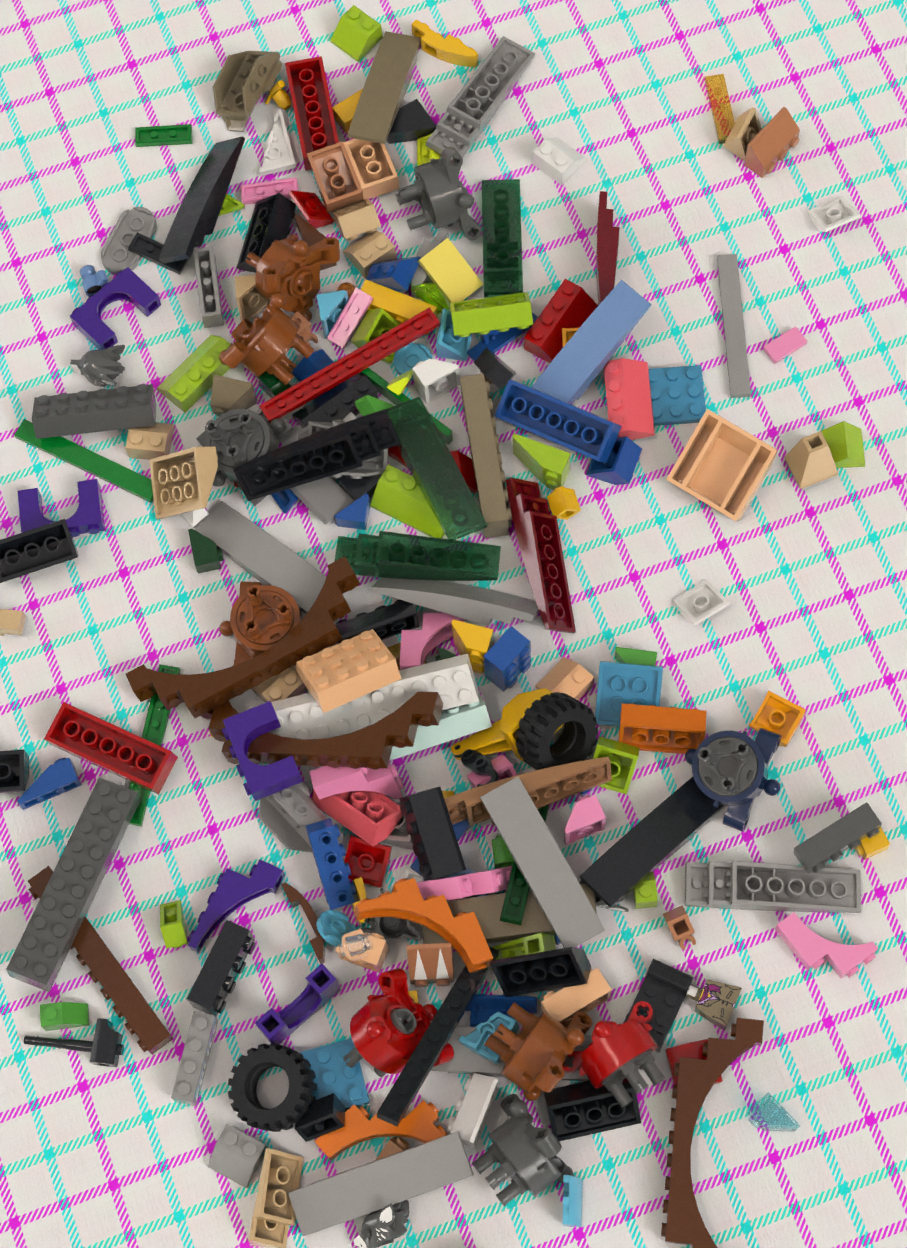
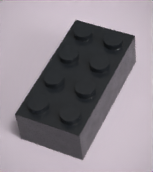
[187,920,256,1017]

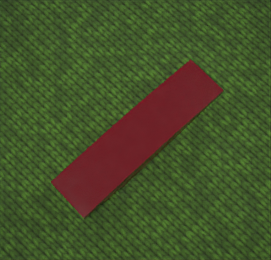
[596,191,620,306]
[505,477,576,633]

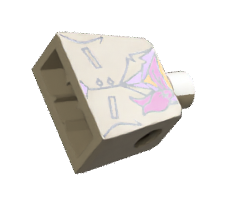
[686,980,742,1030]

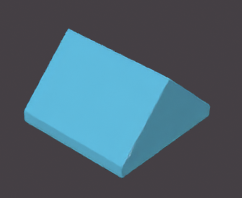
[317,290,349,339]
[436,309,472,361]

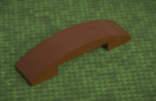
[281,883,325,964]

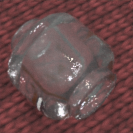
[339,929,373,961]

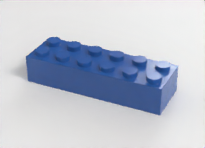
[494,379,622,463]

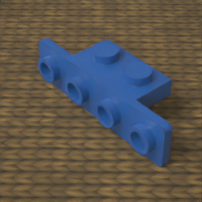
[467,312,538,361]
[466,994,537,1027]

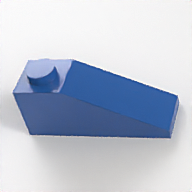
[17,758,82,810]

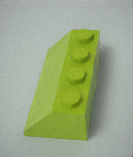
[450,292,533,337]
[156,335,230,413]
[370,465,460,541]

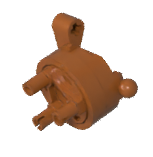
[246,237,340,321]
[219,293,314,385]
[219,581,301,666]
[484,1002,593,1101]

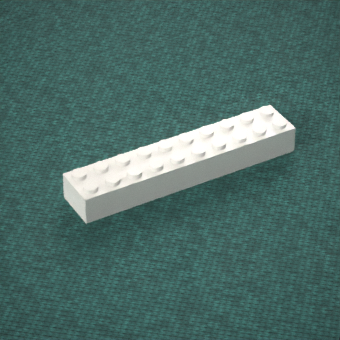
[270,654,479,740]

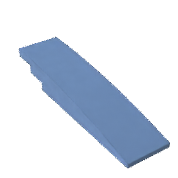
[532,280,652,404]

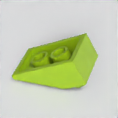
[512,433,571,490]

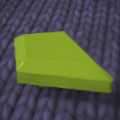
[219,193,245,216]

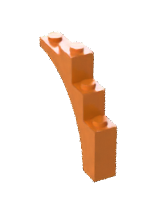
[354,878,493,973]
[314,1100,448,1160]

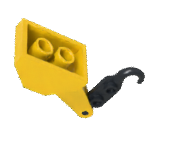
[451,688,564,787]

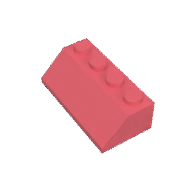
[604,358,655,440]
[312,789,403,846]

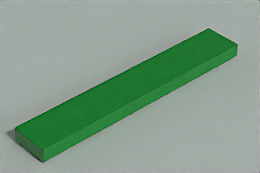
[359,368,453,445]

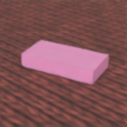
[763,326,807,364]

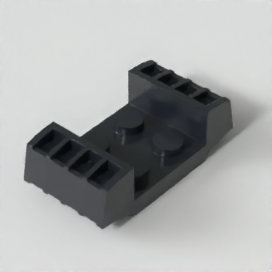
[623,958,694,1053]

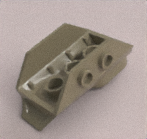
[213,51,282,132]

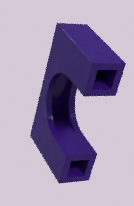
[70,267,161,350]
[17,479,105,537]
[222,701,303,801]
[255,964,341,1045]

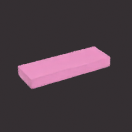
[240,177,299,205]
[327,288,374,349]

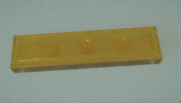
[705,74,735,144]

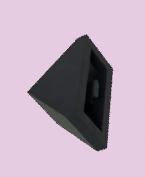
[339,477,379,501]

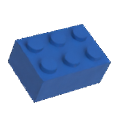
[484,626,531,692]

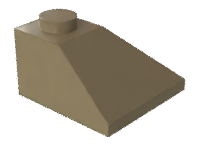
[210,375,257,416]

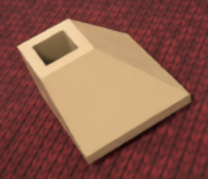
[785,431,838,489]

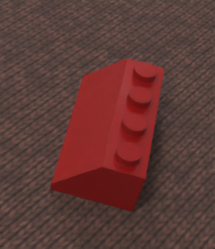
[524,279,598,363]

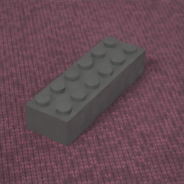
[32,384,157,439]

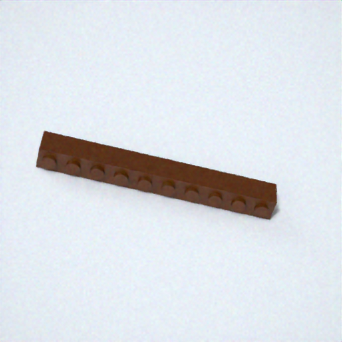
[28,866,173,1055]

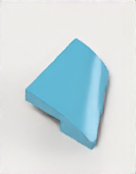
[459,1012,520,1065]
[563,1175,583,1227]

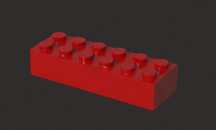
[285,56,339,171]
[44,702,178,795]

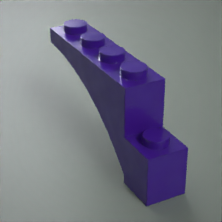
[188,860,285,953]

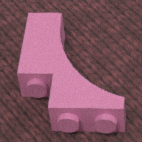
[400,613,465,670]
[309,762,404,800]
[416,866,512,901]
[775,912,878,979]

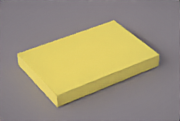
[417,238,483,303]

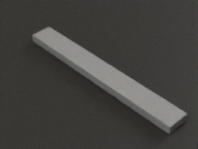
[717,254,751,398]

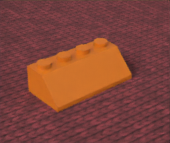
[618,703,706,754]

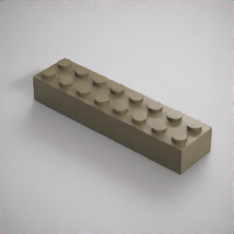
[460,373,512,539]

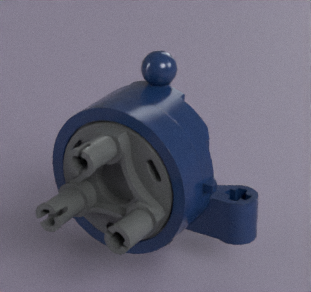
[685,728,782,832]

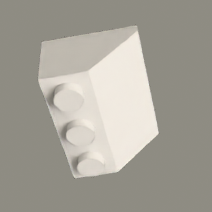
[447,1073,499,1149]

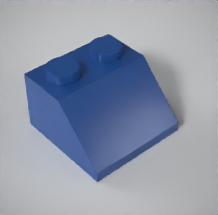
[366,256,421,292]
[586,436,642,485]

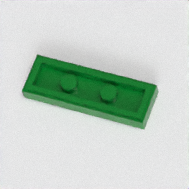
[135,124,193,147]

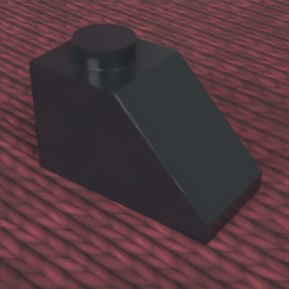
[474,347,516,390]
[294,1093,345,1142]

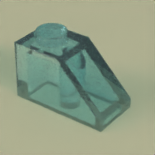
[747,1092,800,1132]

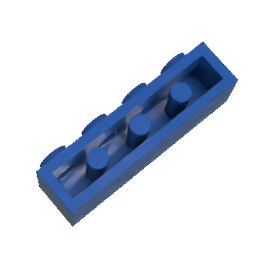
[305,818,357,910]

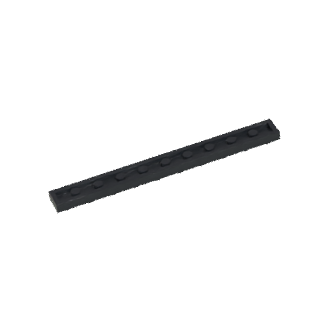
[377,947,499,1127]

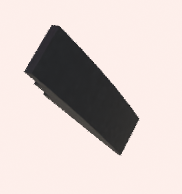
[159,136,245,263]
[233,409,400,501]
[579,777,725,908]

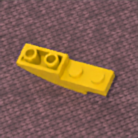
[411,19,478,67]

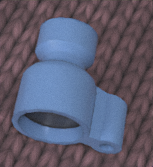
[80,265,109,297]

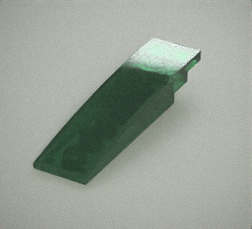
[482,179,523,298]
[387,397,487,542]
[334,531,501,581]

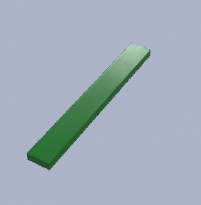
[14,419,154,503]
[128,664,181,827]

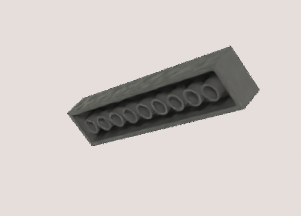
[6,777,140,992]

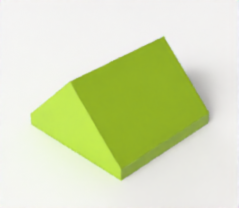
[821,421,865,468]

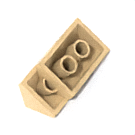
[248,1148,303,1248]

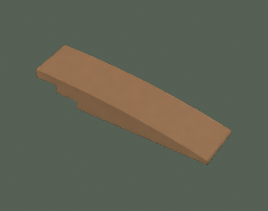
[444,757,612,826]

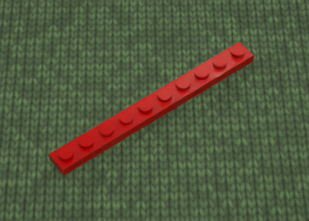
[259,307,440,423]

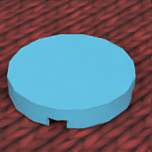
[394,342,432,380]
[316,910,357,947]

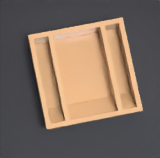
[666,409,778,521]
[295,629,401,713]

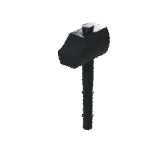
[24,1018,124,1067]

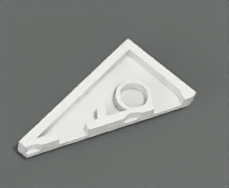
[260,109,296,176]

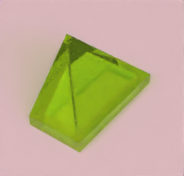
[410,283,450,314]

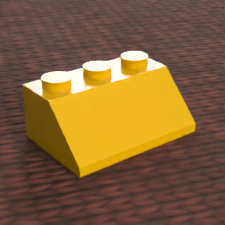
[452,619,494,674]

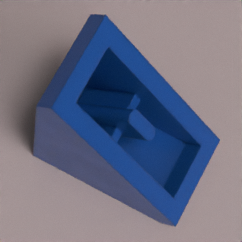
[334,493,370,530]

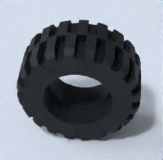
[516,692,598,770]
[228,1043,317,1132]

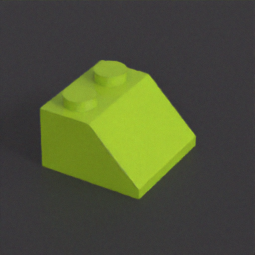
[330,5,383,62]
[351,308,400,364]
[592,736,640,794]

